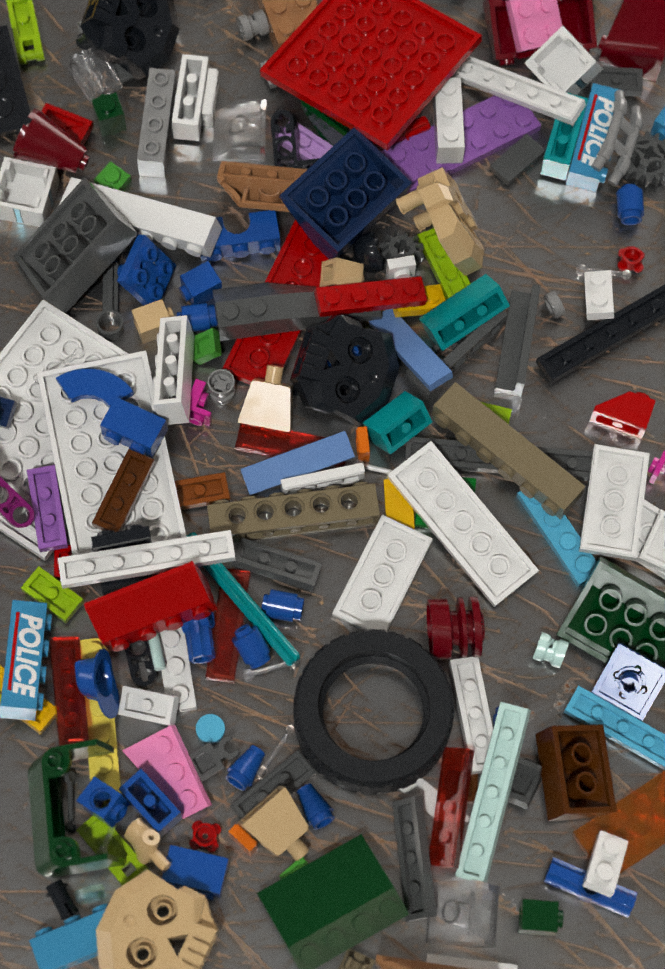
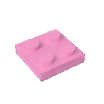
[505,0,562,53]

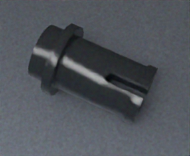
[46,879,79,920]

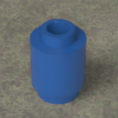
[616,184,644,226]
[177,303,217,332]
[261,589,305,622]
[232,624,271,669]

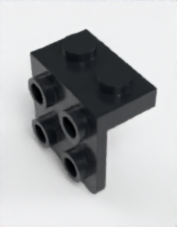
[91,525,158,596]

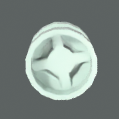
[532,632,569,669]

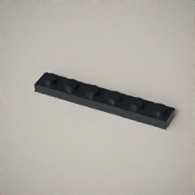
[536,284,665,384]

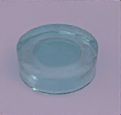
[74,885,106,904]

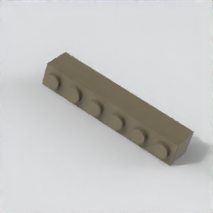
[432,382,586,520]

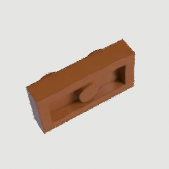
[175,472,230,510]

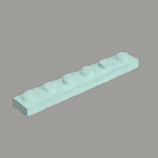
[455,702,531,885]

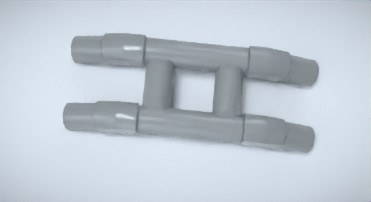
[591,90,643,187]

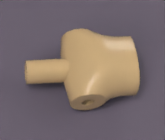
[124,818,171,873]

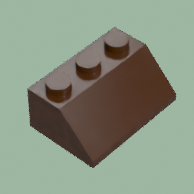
[535,725,617,821]

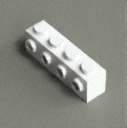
[151,315,195,425]

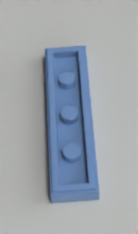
[369,309,453,391]
[240,431,355,496]

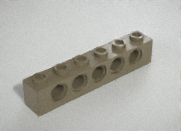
[207,482,380,543]

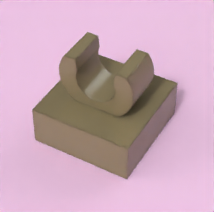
[338,949,375,969]

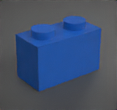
[100,397,168,458]
[118,769,183,839]
[161,845,230,901]

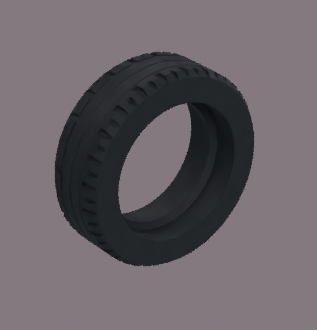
[293,629,455,795]

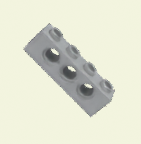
[137,68,177,178]

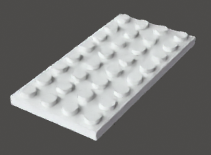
[37,350,187,555]

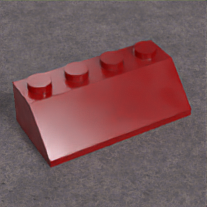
[84,561,217,652]

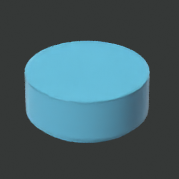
[196,714,225,745]

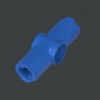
[181,612,216,664]
[543,857,638,918]

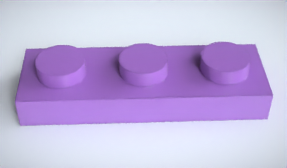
[27,465,68,553]

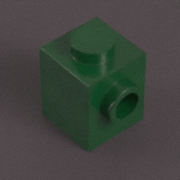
[91,92,127,137]
[518,899,564,936]

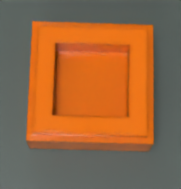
[355,426,370,462]
[228,824,258,857]

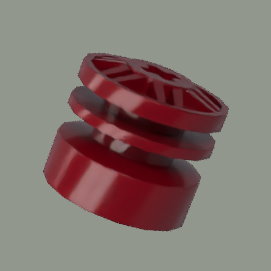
[426,596,485,660]

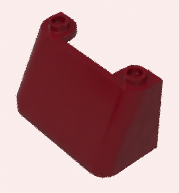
[483,0,597,66]
[597,0,665,83]

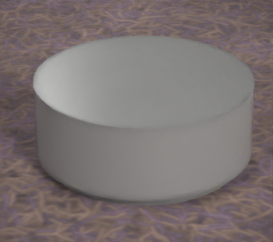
[543,290,565,319]

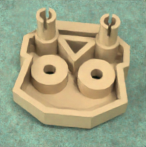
[396,167,484,276]
[96,870,220,969]

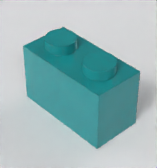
[363,391,433,455]

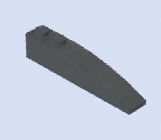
[212,283,382,341]

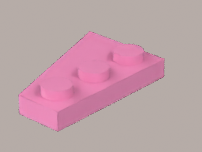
[122,725,212,819]

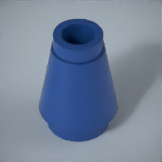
[226,745,265,791]
[297,783,335,830]

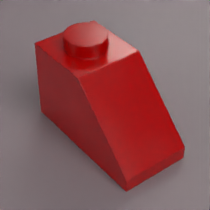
[590,391,656,439]

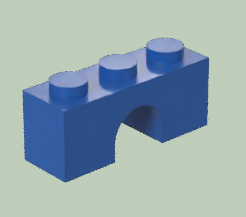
[201,210,280,262]

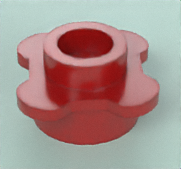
[617,246,645,273]
[189,821,221,853]

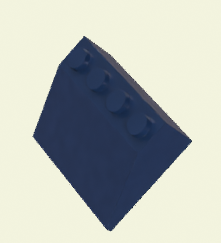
[279,128,412,260]

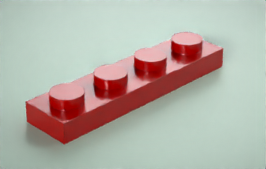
[314,276,427,317]

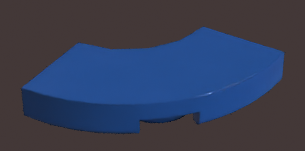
[56,369,134,408]

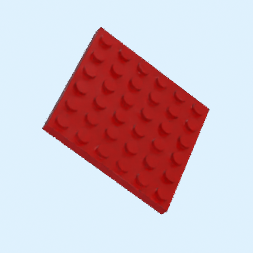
[260,0,482,151]

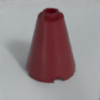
[12,109,90,173]

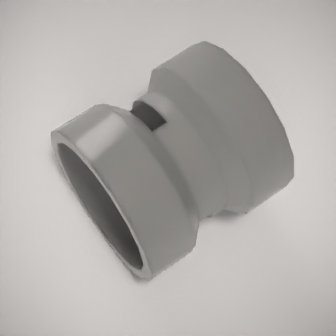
[237,9,270,42]
[207,369,236,405]

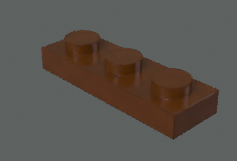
[92,449,155,532]

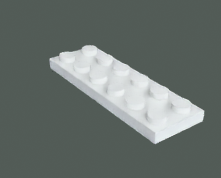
[387,441,539,607]

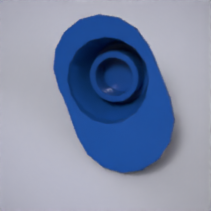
[75,649,119,719]

